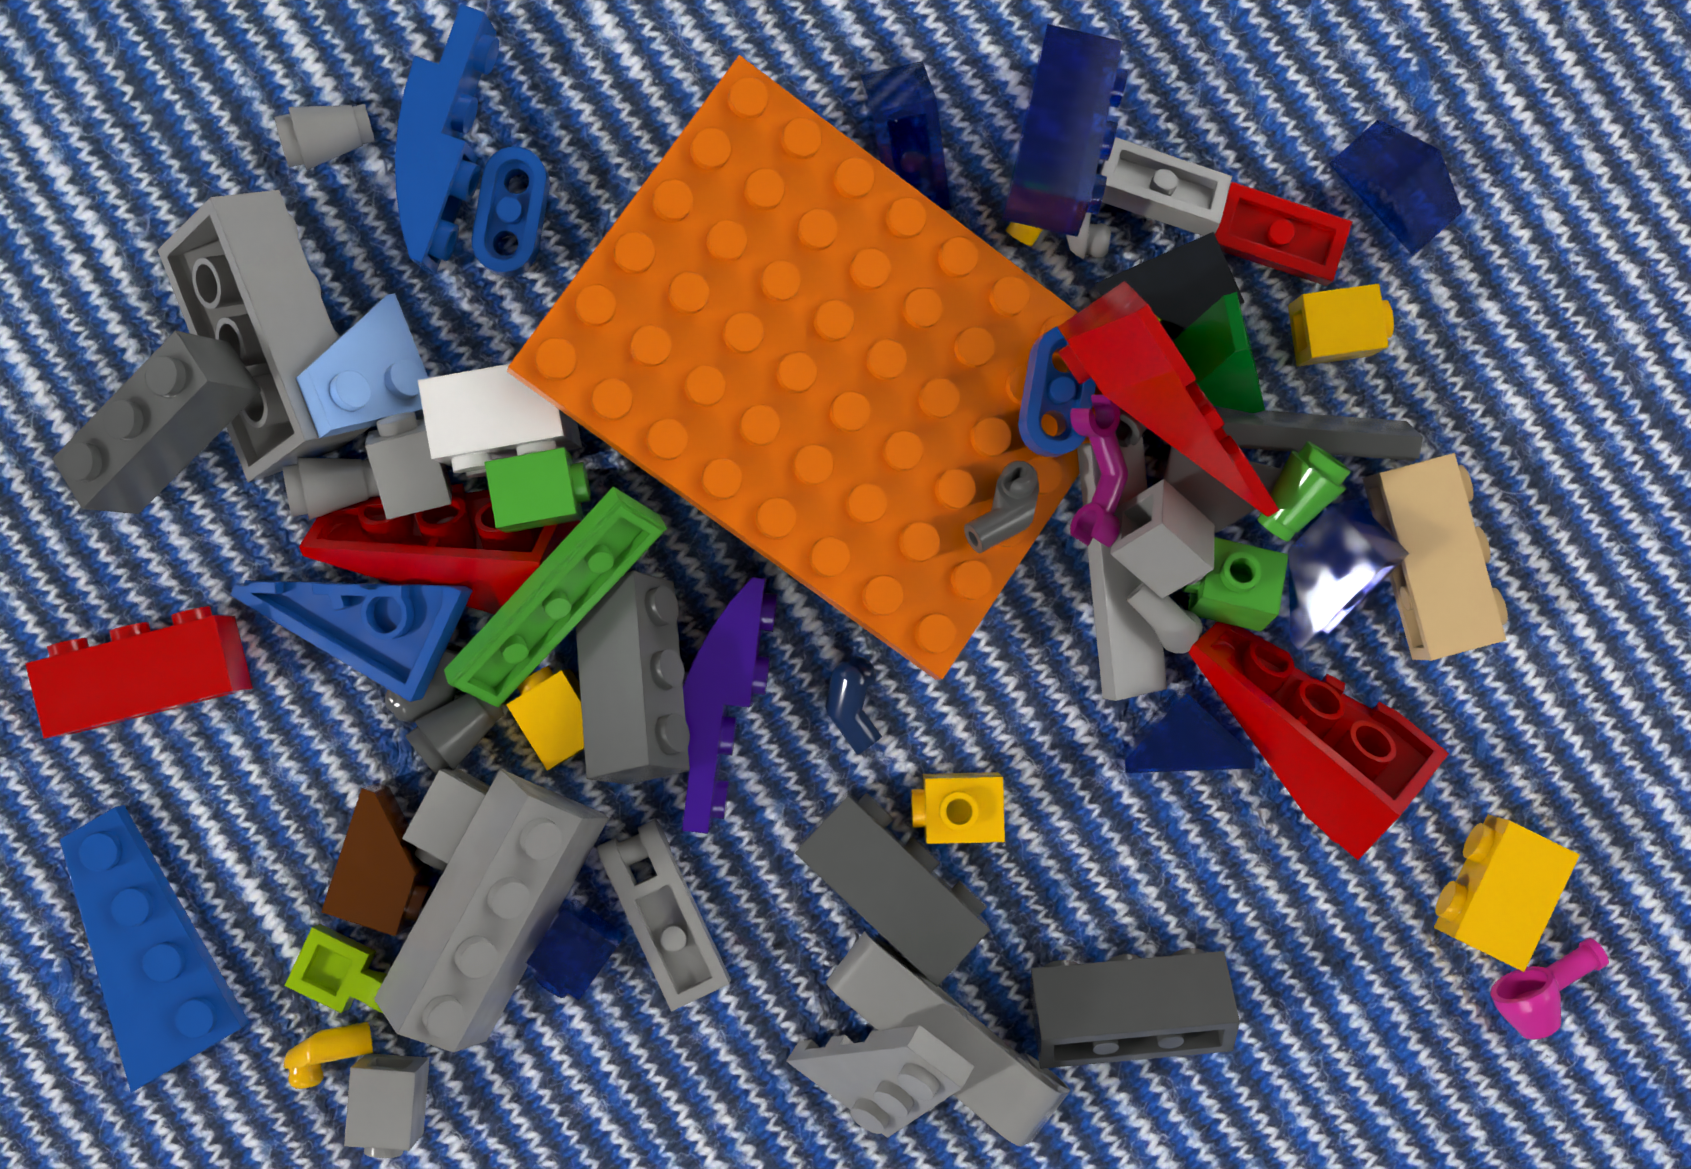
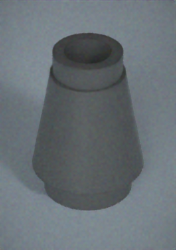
[405,693,505,775]

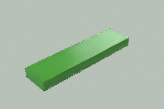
[444,487,667,708]

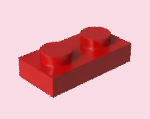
[1215,182,1353,286]

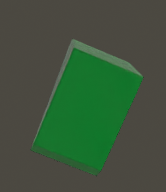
[1173,292,1265,413]

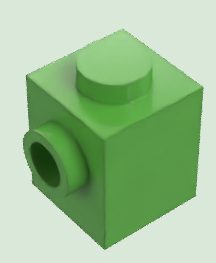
[484,447,591,533]
[1182,537,1289,632]

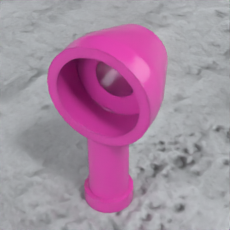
[1490,938,1609,1040]

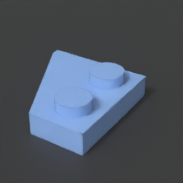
[296,293,428,438]

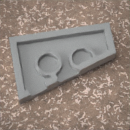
[786,1025,975,1138]

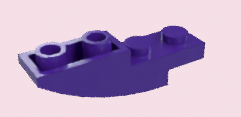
[682,577,778,834]

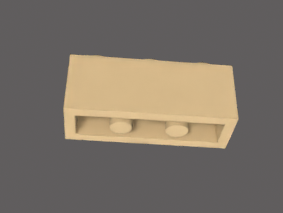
[1362,453,1508,661]

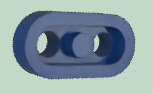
[471,146,550,277]
[1018,326,1096,457]

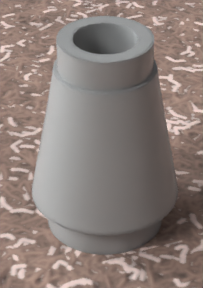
[274,104,375,170]
[282,457,380,520]

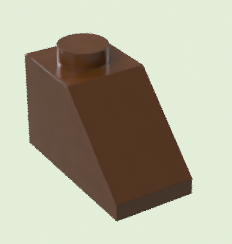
[321,783,432,936]

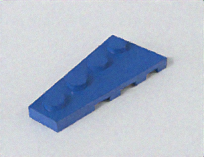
[59,805,250,1093]

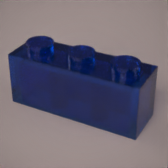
[1002,24,1128,237]

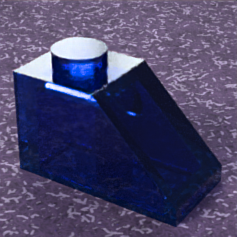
[860,61,951,211]
[1288,499,1410,650]

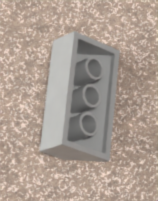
[158,190,370,483]
[374,769,609,1053]

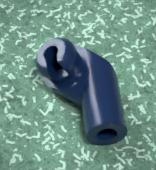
[825,656,882,755]

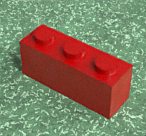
[25,606,253,739]

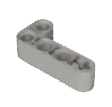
[826,930,1070,1147]

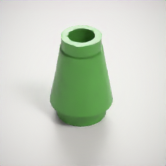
[1257,441,1351,542]

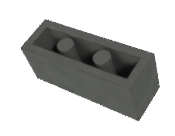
[52,330,261,514]
[576,571,690,785]
[795,791,990,987]
[1030,948,1240,1069]

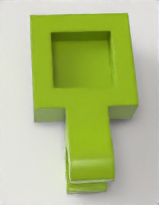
[284,924,387,1013]

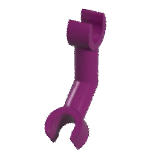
[1070,395,1129,548]

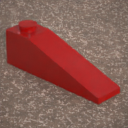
[1058,281,1279,517]
[299,483,582,615]
[1188,622,1449,860]

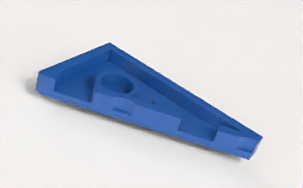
[230,580,473,702]

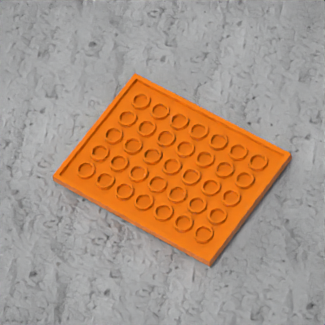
[507,55,1103,680]

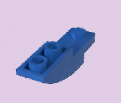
[395,4,499,274]

